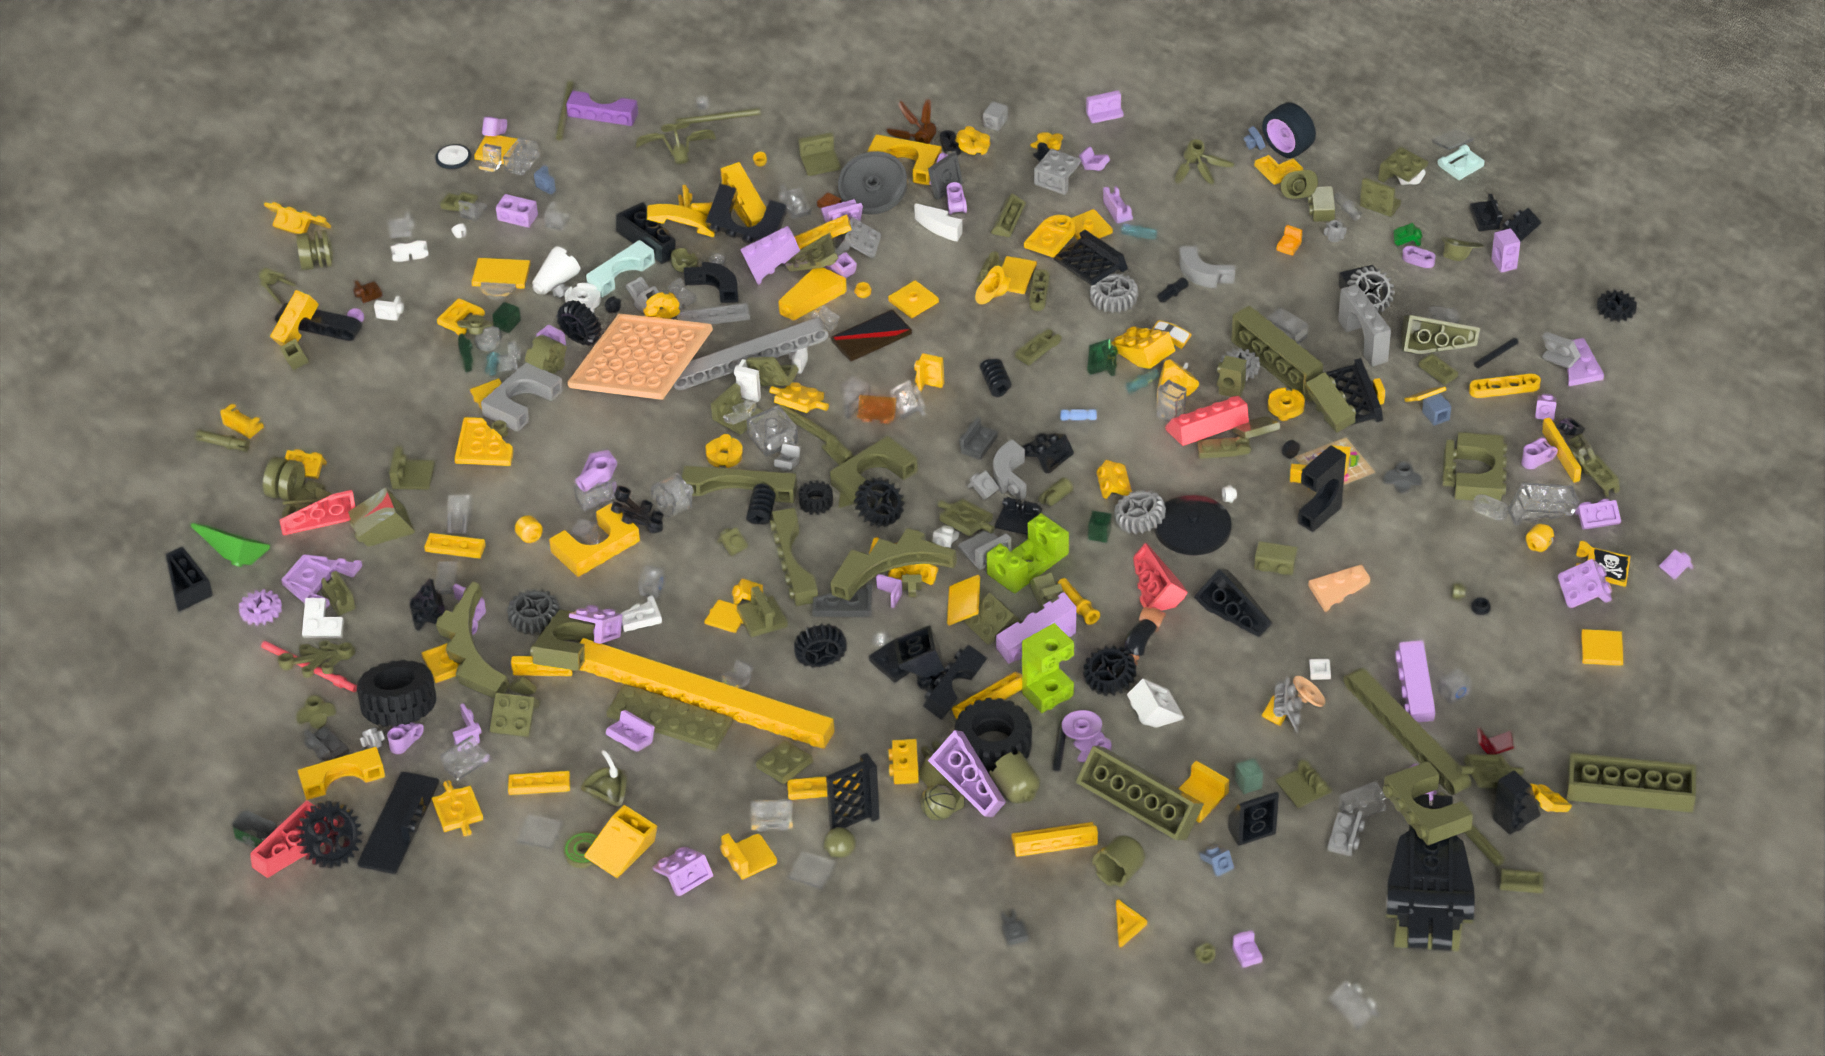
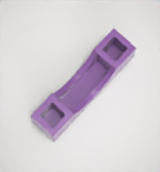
[566,91,638,126]

